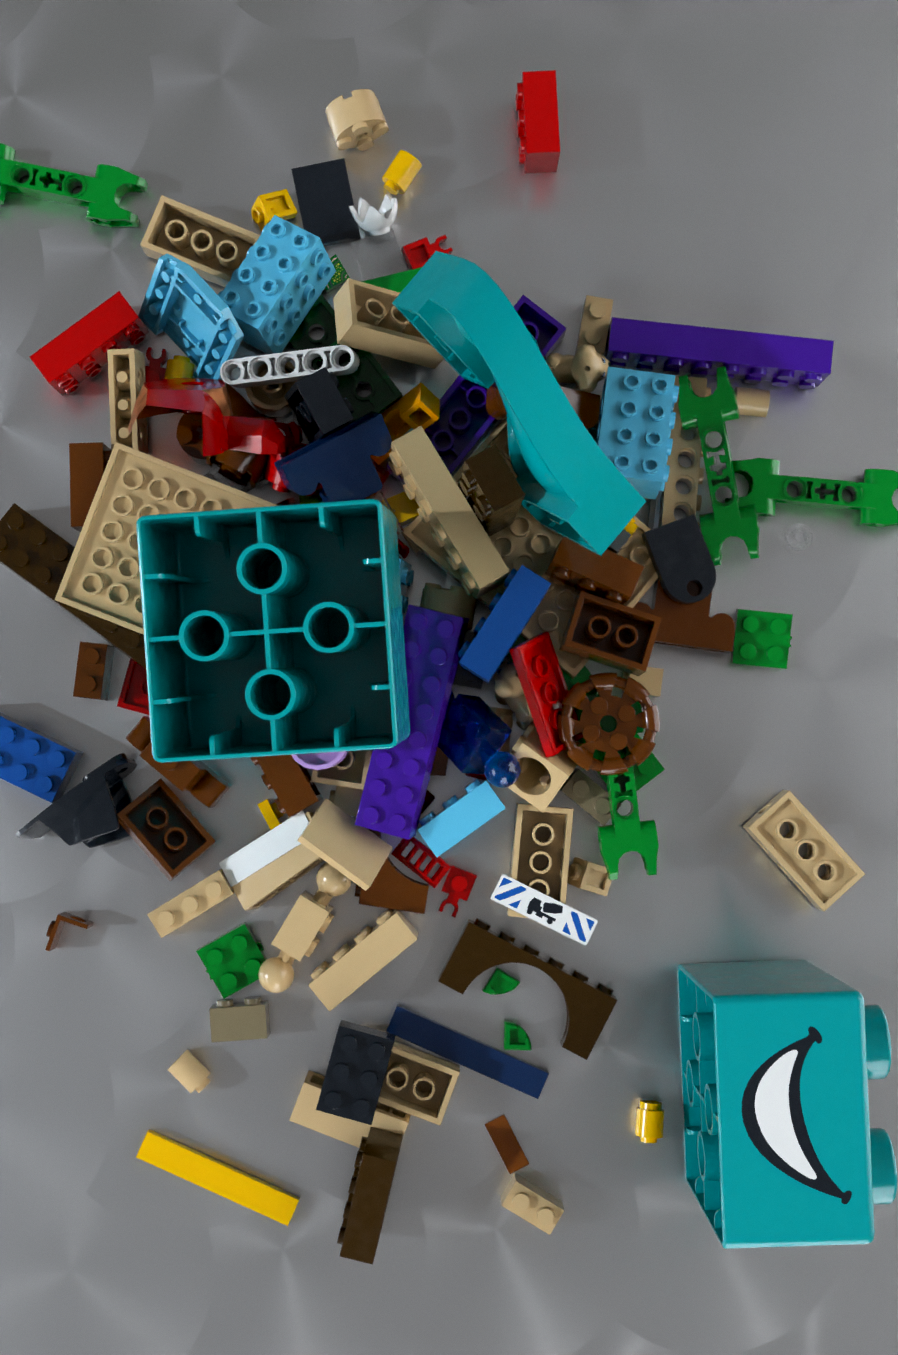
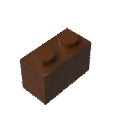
[73,641,114,701]

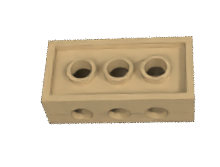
[742,790,865,911]

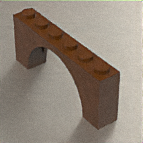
[355,747,449,914]

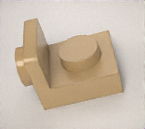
[567,857,612,896]

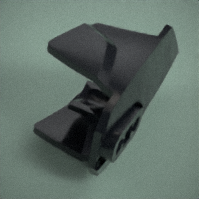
[16,753,137,848]

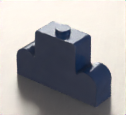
[274,411,392,502]

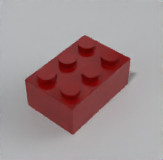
[516,70,560,174]

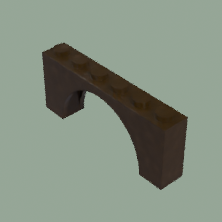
[438,918,618,1060]

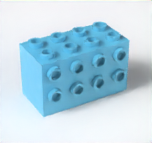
[218,215,336,354]
[596,367,679,500]

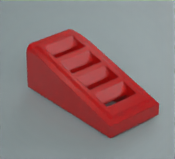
[391,837,451,888]

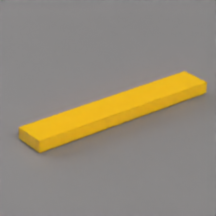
[136,1129,300,1226]

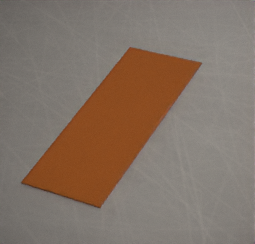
[485,1115,529,1174]

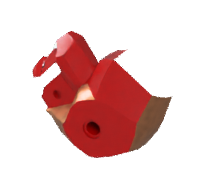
[128,378,302,457]

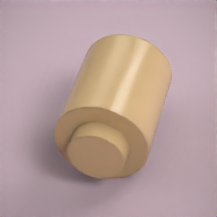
[734,387,770,417]
[167,1049,210,1093]

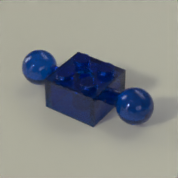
[438,690,521,788]

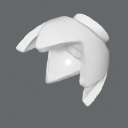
[349,192,398,236]

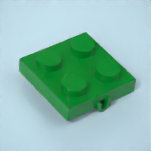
[730,609,793,669]
[196,922,267,999]

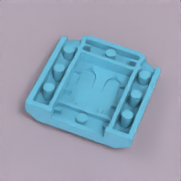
[138,253,244,380]

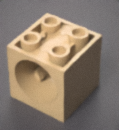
[498,722,582,812]

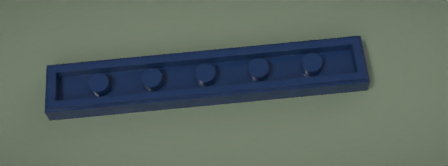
[386,1004,549,1099]

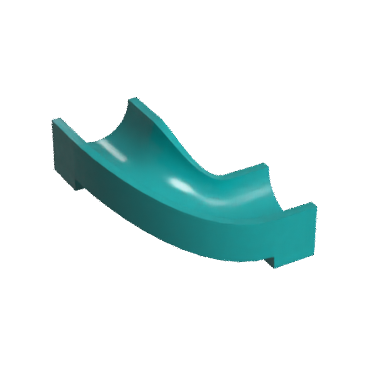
[392,251,646,556]

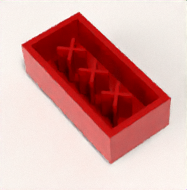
[30,291,149,396]

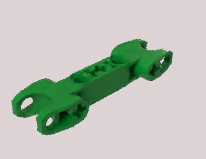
[0,143,148,228]
[678,366,760,566]
[723,458,898,527]
[586,689,659,880]

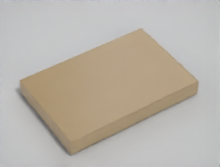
[297,798,393,891]

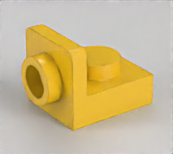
[251,189,298,232]
[257,799,284,830]

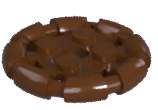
[557,672,660,775]

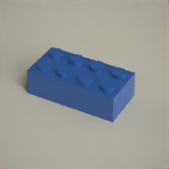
[458,565,551,684]
[0,712,84,803]

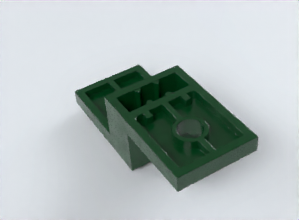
[289,295,403,421]

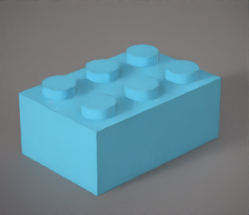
[417,779,505,857]

